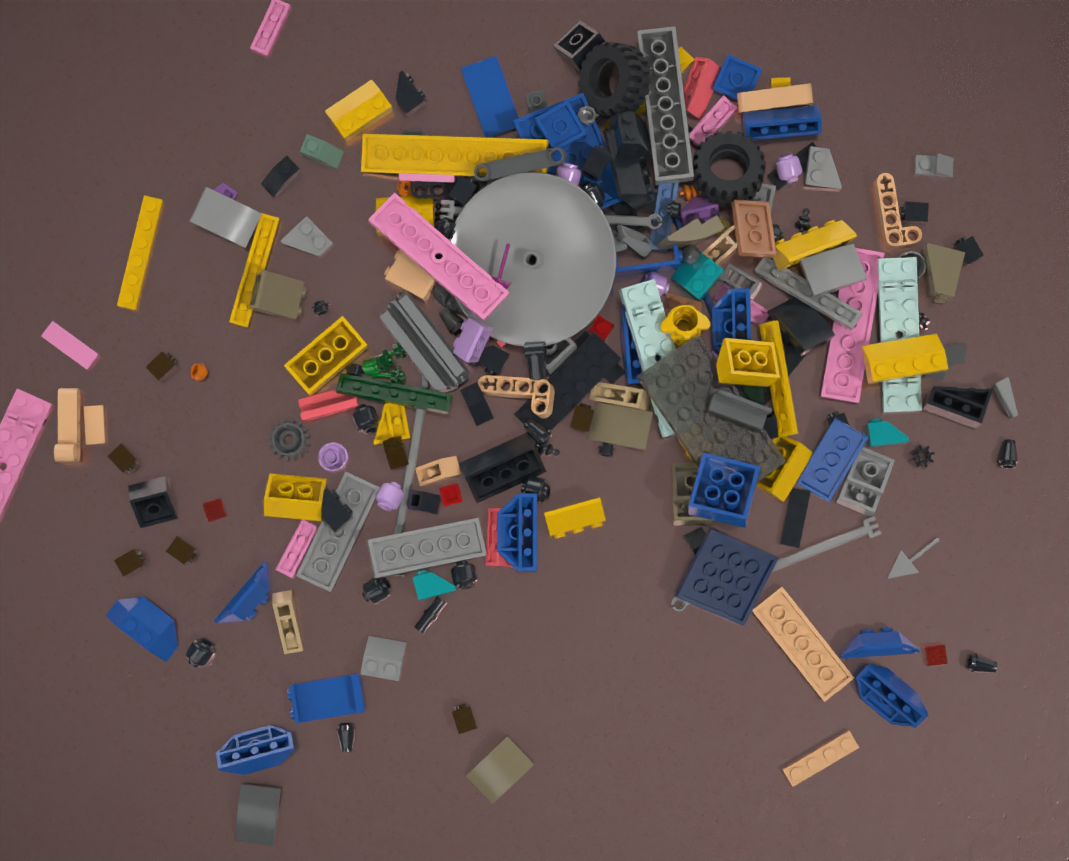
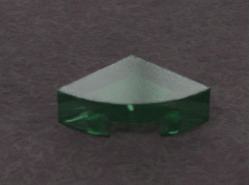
[743,385,764,403]

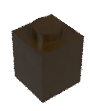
[146,351,178,383]
[570,403,594,434]
[383,436,409,470]
[107,443,140,474]
[166,536,198,565]
[114,549,147,577]
[452,703,478,734]

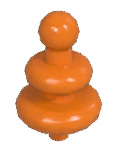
[679,185,701,200]

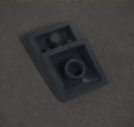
[767,297,835,356]

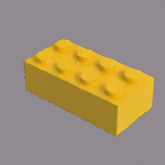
[284,316,369,397]

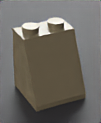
[921,243,965,304]
[249,270,306,320]

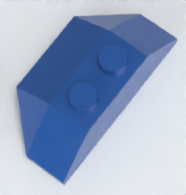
[712,288,752,353]
[620,307,660,384]
[497,494,537,571]
[214,562,271,623]
[106,596,179,662]
[840,628,920,659]
[856,664,929,728]
[216,725,295,775]

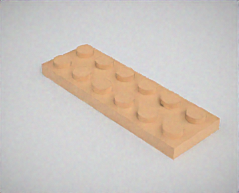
[752,587,854,702]

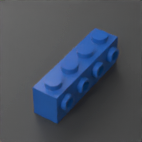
[743,105,822,140]

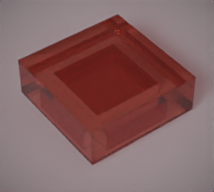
[202,498,227,522]
[925,644,948,666]

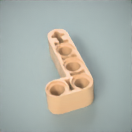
[737,83,813,113]
[874,173,922,249]
[478,375,555,418]
[54,388,80,463]

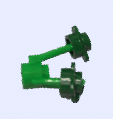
[363,341,407,384]

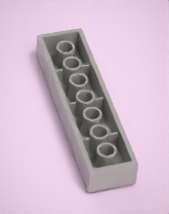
[637,26,694,185]

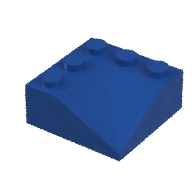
[688,453,760,528]

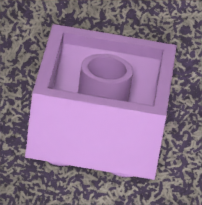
[453,317,494,363]

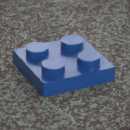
[712,54,762,101]
[534,100,587,149]

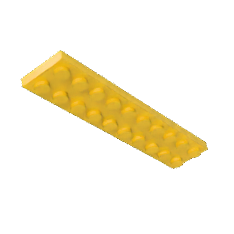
[361,134,549,177]

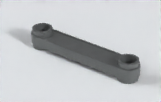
[474,147,567,181]

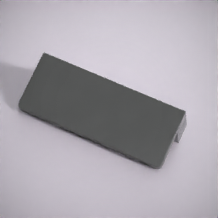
[707,389,772,430]

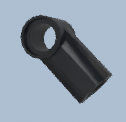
[524,341,547,380]

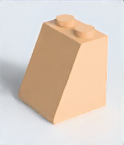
[384,249,438,304]

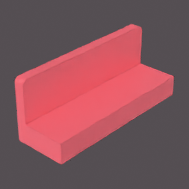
[683,57,722,119]
[298,390,359,422]
[485,508,512,567]

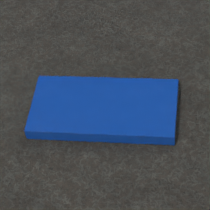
[461,56,519,138]
[796,417,869,502]

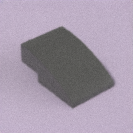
[235,783,281,846]

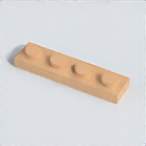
[783,730,859,787]

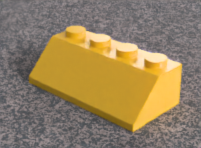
[773,220,857,271]
[861,334,948,384]

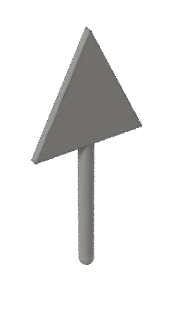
[888,538,939,579]

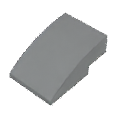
[189,187,262,248]
[800,244,867,298]
[836,447,895,517]

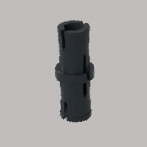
[414,596,447,634]

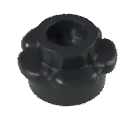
[667,200,681,219]
[312,300,330,316]
[346,363,364,377]
[598,443,617,457]

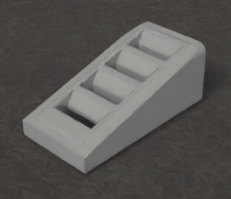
[617,225,653,257]
[719,263,762,300]
[992,377,1018,419]

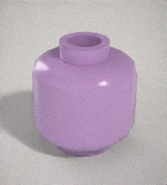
[775,153,802,183]
[555,163,581,186]
[640,271,669,297]
[376,482,404,511]

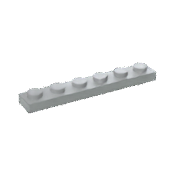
[754,257,862,331]

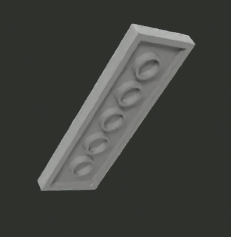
[296,471,380,592]
[366,518,487,579]

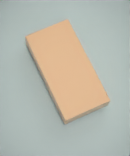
[84,405,106,445]

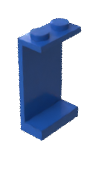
[615,245,683,277]
[287,673,366,724]

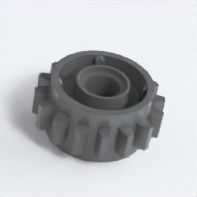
[268,419,310,461]

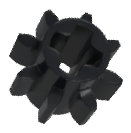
[434,217,456,240]
[910,445,935,468]

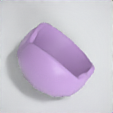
[318,442,348,472]

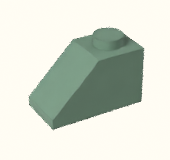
[300,134,344,169]

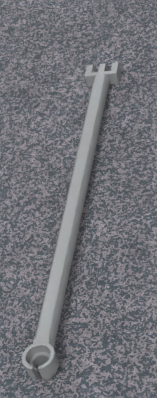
[440,200,662,230]
[394,335,443,534]
[671,516,882,612]

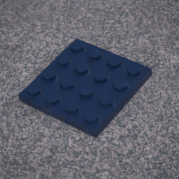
[675,527,779,626]

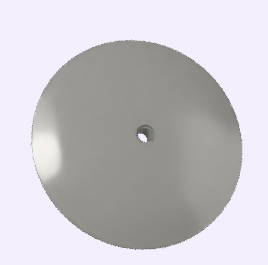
[449,172,616,347]

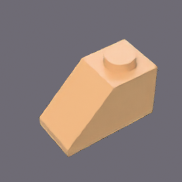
[415,456,461,486]

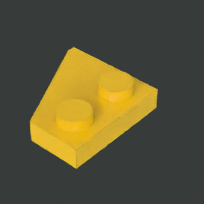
[373,403,411,446]

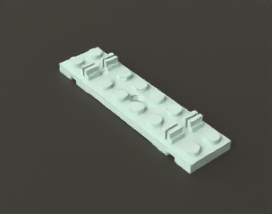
[877,257,922,412]
[618,279,698,438]

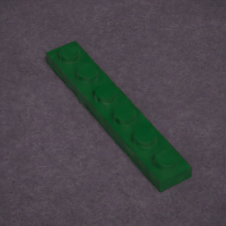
[336,373,453,414]

